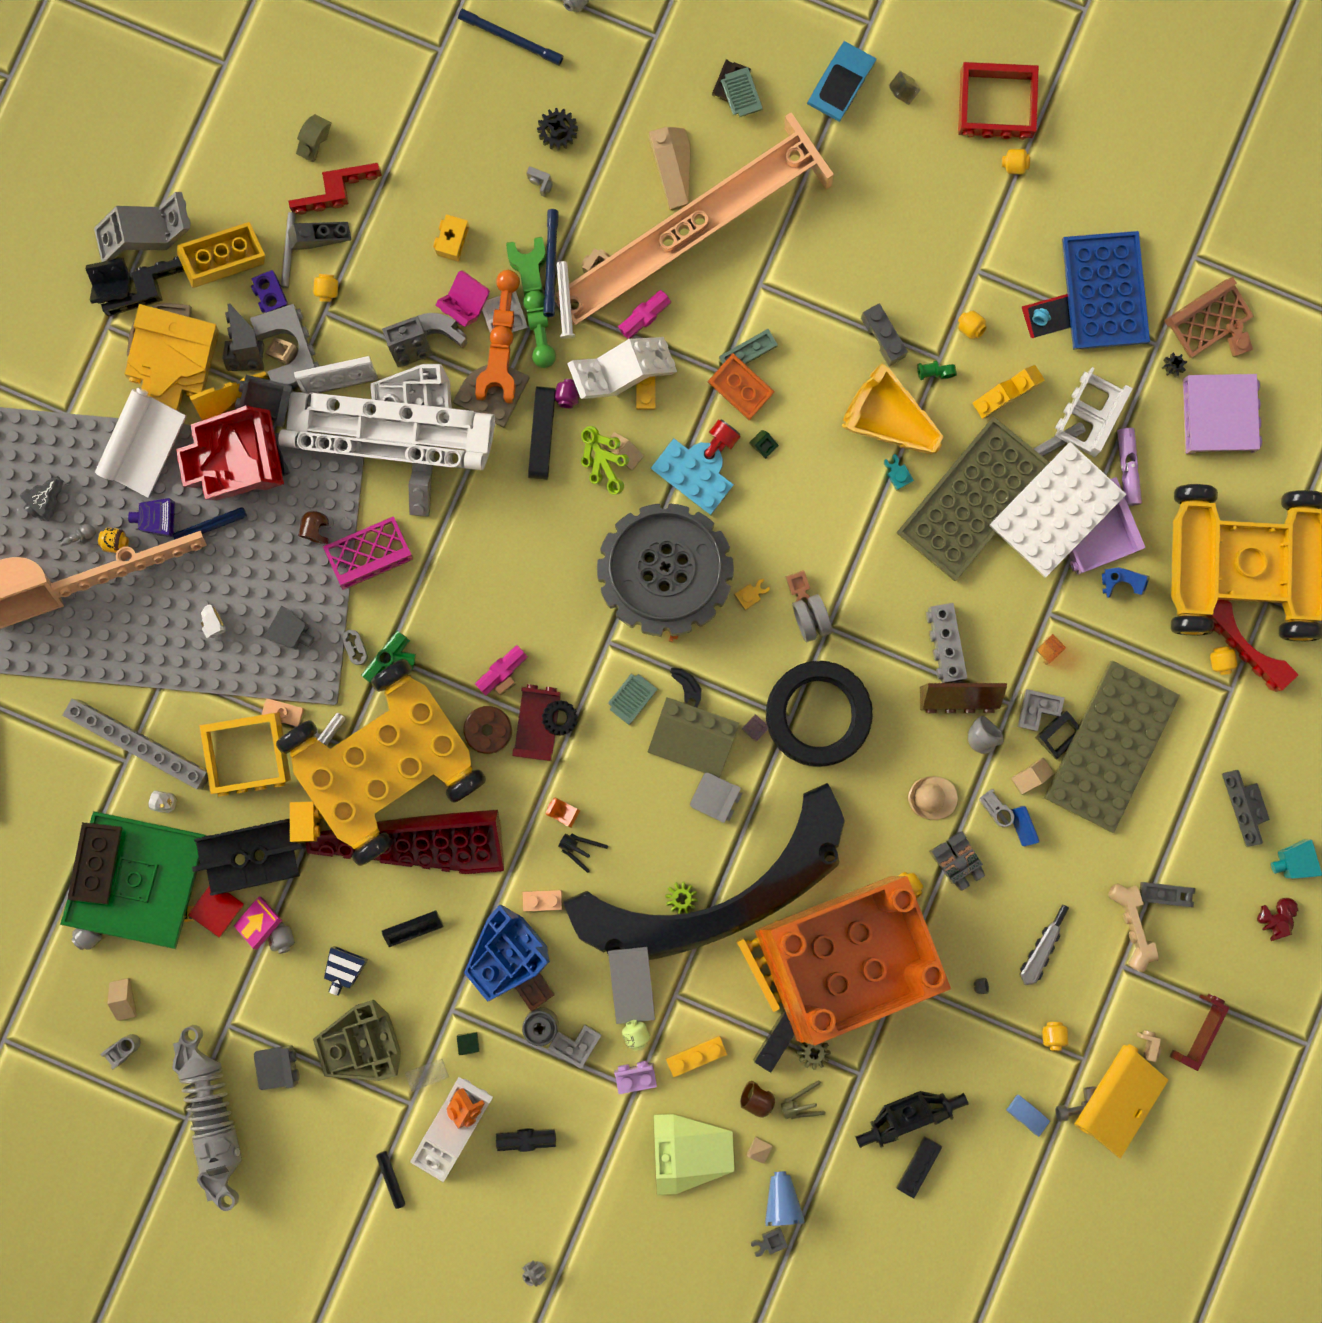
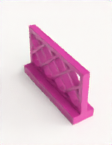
[323,516,413,590]

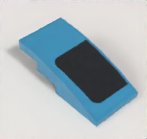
[807,41,877,122]

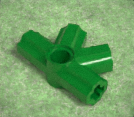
[361,630,416,683]

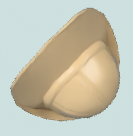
[908,776,958,820]

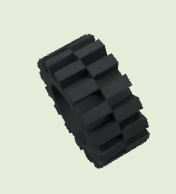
[542,700,578,735]

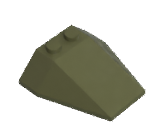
[313,1000,401,1081]

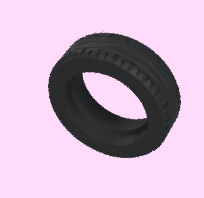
[766,661,873,767]

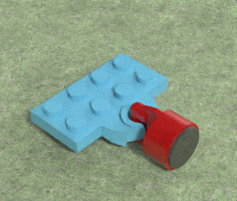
[651,419,741,515]

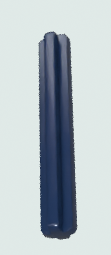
[173,507,247,540]

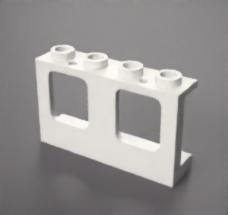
[1055,367,1133,457]

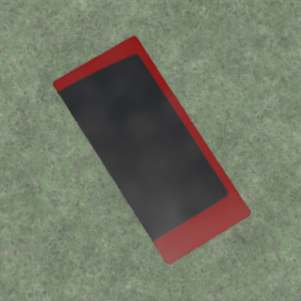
[1021,294,1071,338]

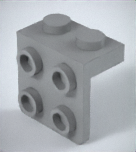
[690,773,742,823]

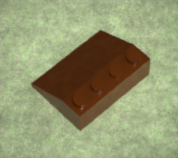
[920,683,1007,713]

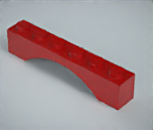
[1207,600,1298,692]

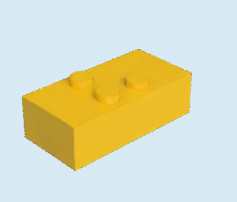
[177,222,265,288]

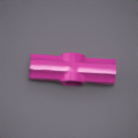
[618,289,671,339]
[475,645,528,696]

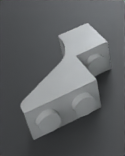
[408,444,435,516]

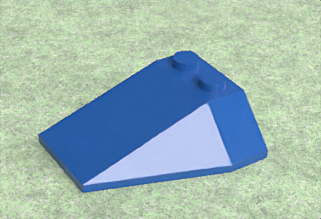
[464,905,550,1002]

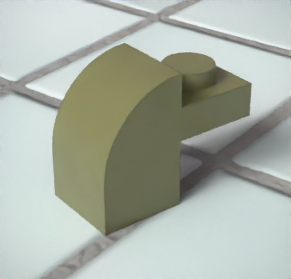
[296,114,332,162]

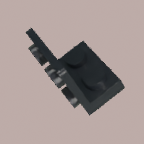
[85,258,131,304]

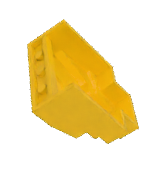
[125,304,219,411]

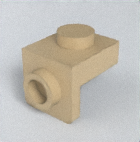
[581,248,609,273]
[1136,1030,1161,1062]

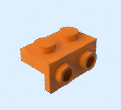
[447,1088,485,1129]

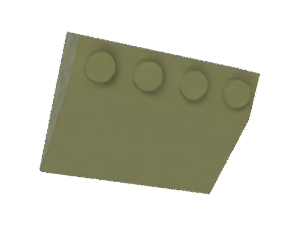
[648,697,739,778]

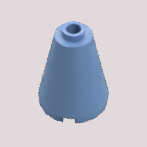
[765,1171,805,1226]

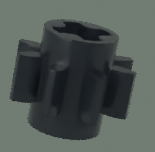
[1162,352,1187,377]

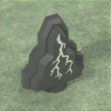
[19,476,64,521]

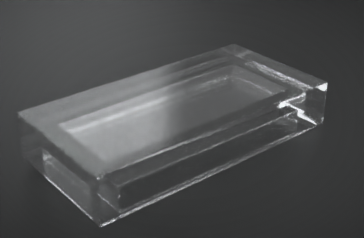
[405,1059,449,1091]

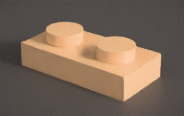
[523,890,562,911]

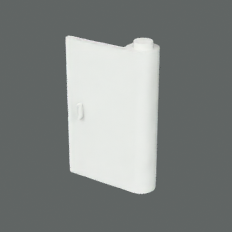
[95,387,187,498]

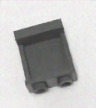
[235,375,292,427]

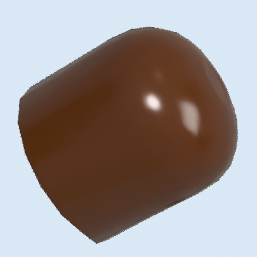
[298,511,329,544]
[740,1081,775,1118]

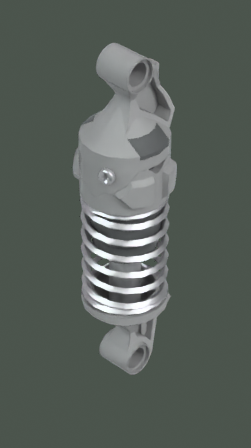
[172,1025,242,1211]

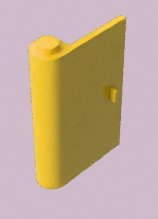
[1074,1044,1168,1159]

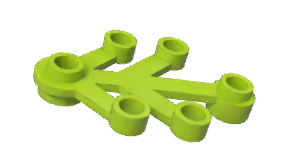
[581,426,629,495]

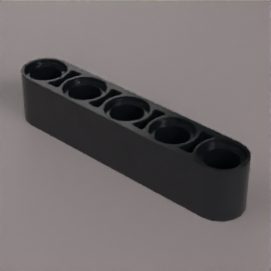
[528,386,556,480]

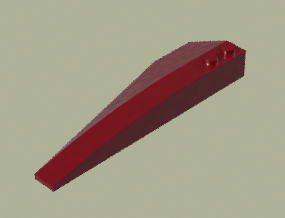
[305,810,504,874]

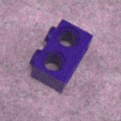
[251,270,289,313]

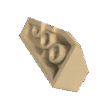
[649,127,690,210]

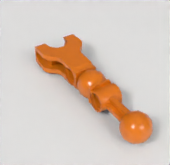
[475,269,520,404]

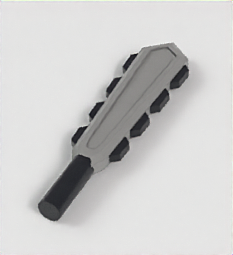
[1020,904,1069,985]

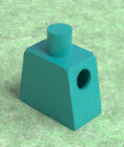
[1271,839,1322,879]

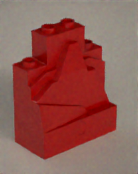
[176,406,284,501]

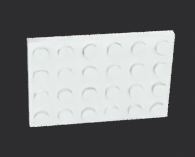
[989,442,1126,578]

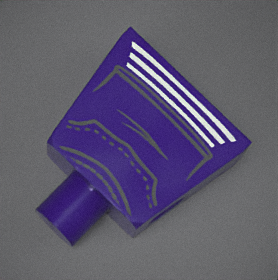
[128,498,175,537]

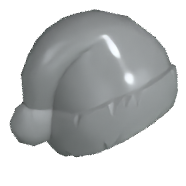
[968,716,1004,754]

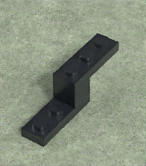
[101,256,185,317]

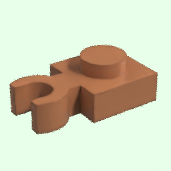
[1227,320,1253,356]
[785,570,810,602]

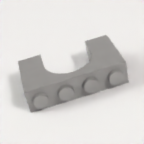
[250,304,320,389]

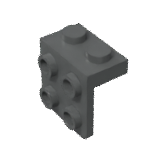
[254,1045,299,1090]

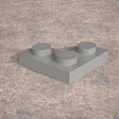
[1018,689,1064,731]
[548,1024,602,1069]

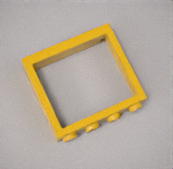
[199,712,291,797]

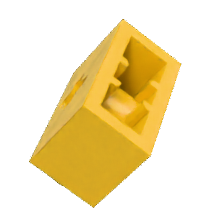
[433,214,470,262]

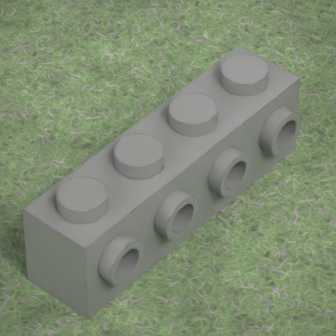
[926,603,967,683]

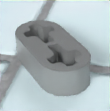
[342,630,368,665]

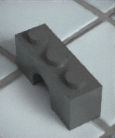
[861,303,908,366]

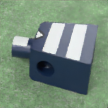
[324,946,368,996]

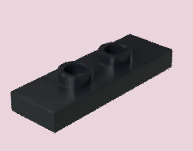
[382,910,444,947]
[896,1136,942,1199]

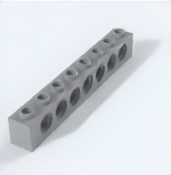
[62,699,208,790]

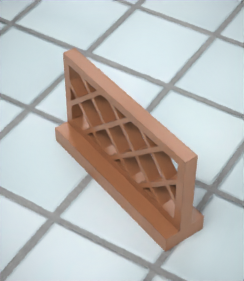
[1164,277,1254,358]

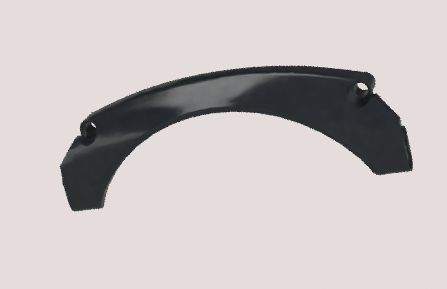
[563,783,845,960]

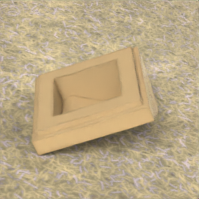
[747,1137,773,1164]

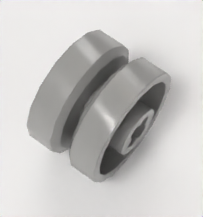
[792,594,832,643]

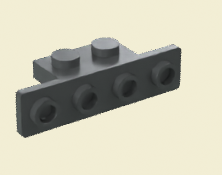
[1222,770,1270,847]

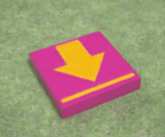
[234,896,282,950]

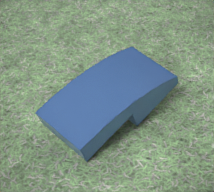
[1006,1095,1050,1137]

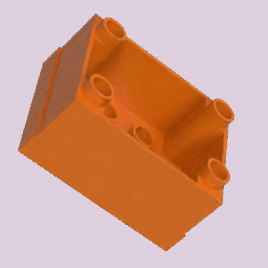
[755,876,951,1046]

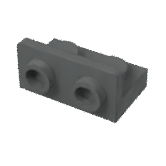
[223,340,264,371]

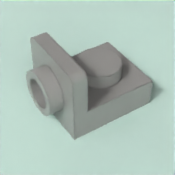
[526,166,553,197]

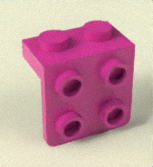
[436,270,490,327]

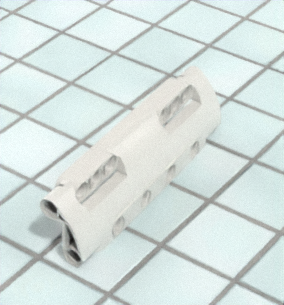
[278,392,495,471]

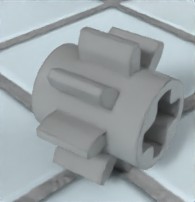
[522,1260,546,1287]

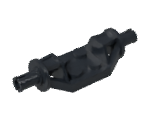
[855,1091,969,1148]

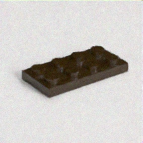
[68,822,123,905]

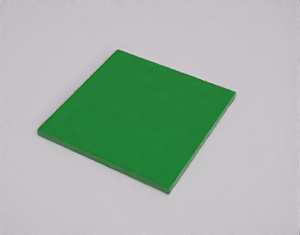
[60,811,207,949]

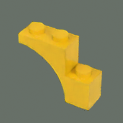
[972,365,1045,419]

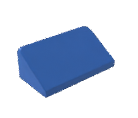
[1009,806,1039,846]

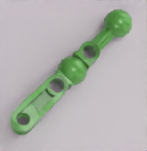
[506,237,556,368]

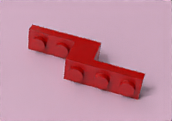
[288,163,382,215]

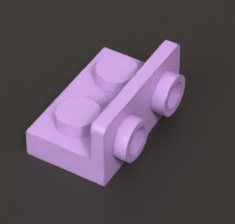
[614,1061,657,1094]

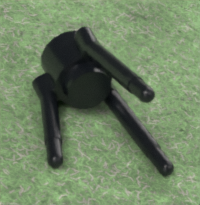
[558,833,608,873]

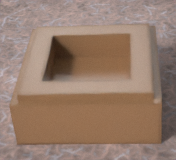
[496,677,516,695]

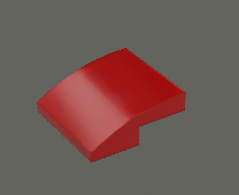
[188,886,244,938]

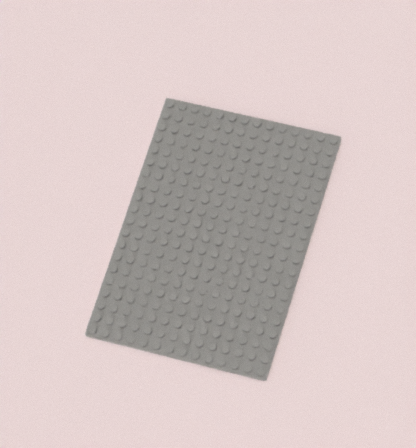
[0,407,364,705]

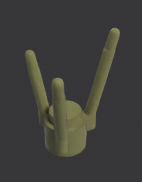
[781,1080,825,1120]

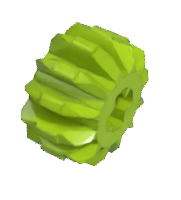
[665,882,698,914]

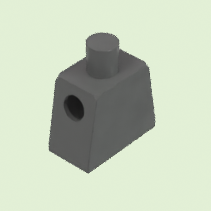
[264,606,314,649]

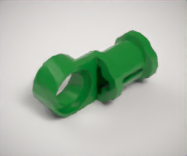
[917,360,957,380]

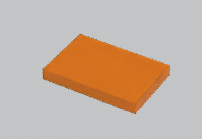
[707,353,774,420]

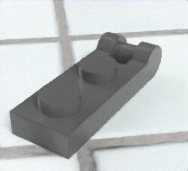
[1140,882,1195,907]

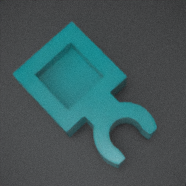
[884,454,914,491]

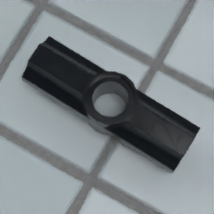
[496,1128,556,1152]

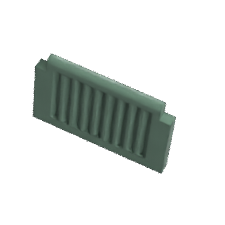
[721,67,763,117]
[608,673,658,725]

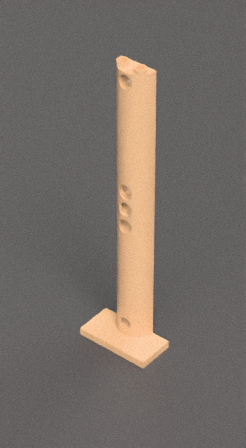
[555,112,834,325]

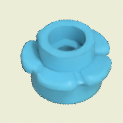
[1032,308,1051,326]

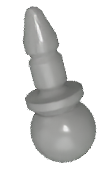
[60,524,95,546]

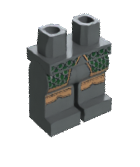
[929,831,985,891]

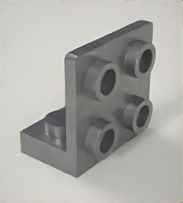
[382,316,433,367]

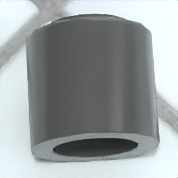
[522,1007,559,1046]

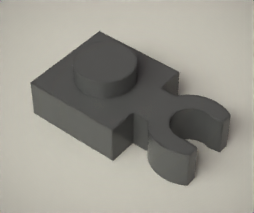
[751,1227,788,1257]

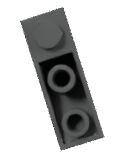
[288,222,351,250]
[225,304,261,361]

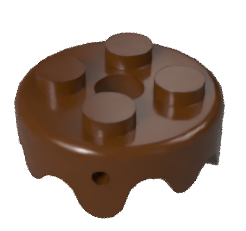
[464,706,513,754]

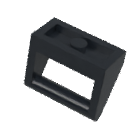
[1035,711,1080,760]

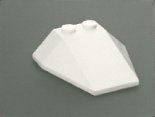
[371,364,452,423]

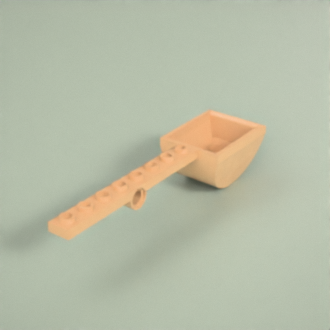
[0,531,207,629]

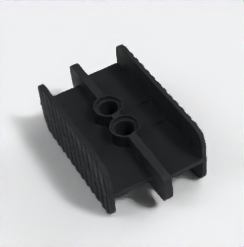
[192,819,307,896]

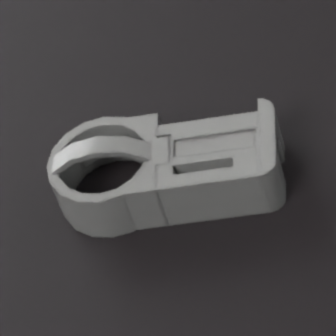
[979,789,1014,827]

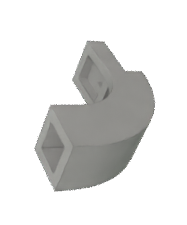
[418,313,468,348]

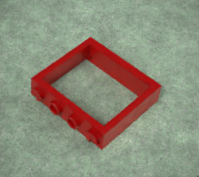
[958,62,1039,140]

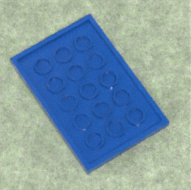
[1062,231,1150,350]

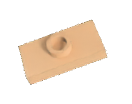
[261,698,304,726]

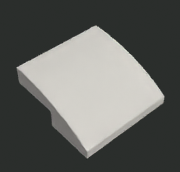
[482,291,528,333]

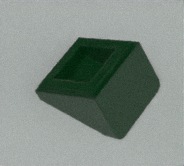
[749,430,779,459]
[457,1032,479,1055]

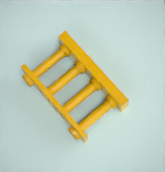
[736,920,781,1012]

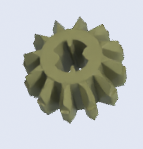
[797,1043,831,1070]

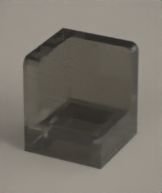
[889,71,920,105]

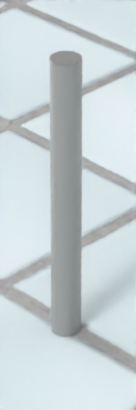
[281,212,296,288]

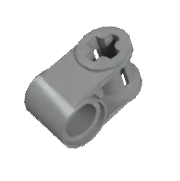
[101,1034,141,1070]

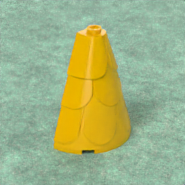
[842,363,943,455]

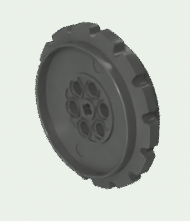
[597,503,734,637]

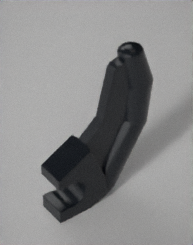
[670,667,702,708]

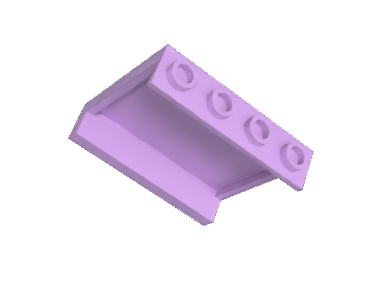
[1183,374,1262,454]
[1069,477,1146,575]

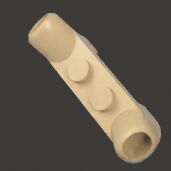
[1108,883,1159,972]

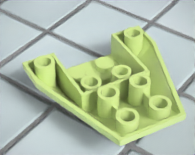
[654,1114,734,1195]

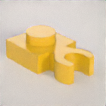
[734,579,770,610]

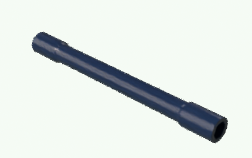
[458,8,564,66]
[543,209,559,317]

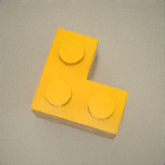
[290,802,323,843]

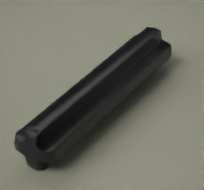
[376,1151,405,1209]

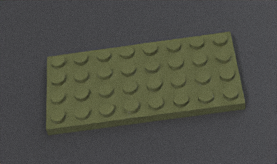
[896,416,1050,581]
[1044,661,1180,833]

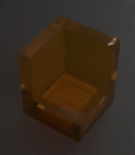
[1036,634,1066,665]

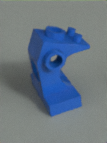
[1102,567,1150,598]

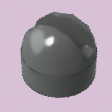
[974,978,989,994]

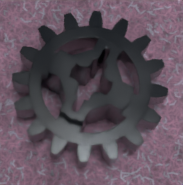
[537,108,578,151]

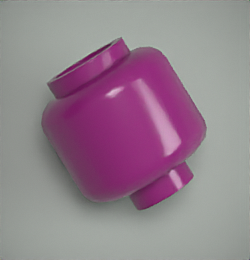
[555,379,580,409]

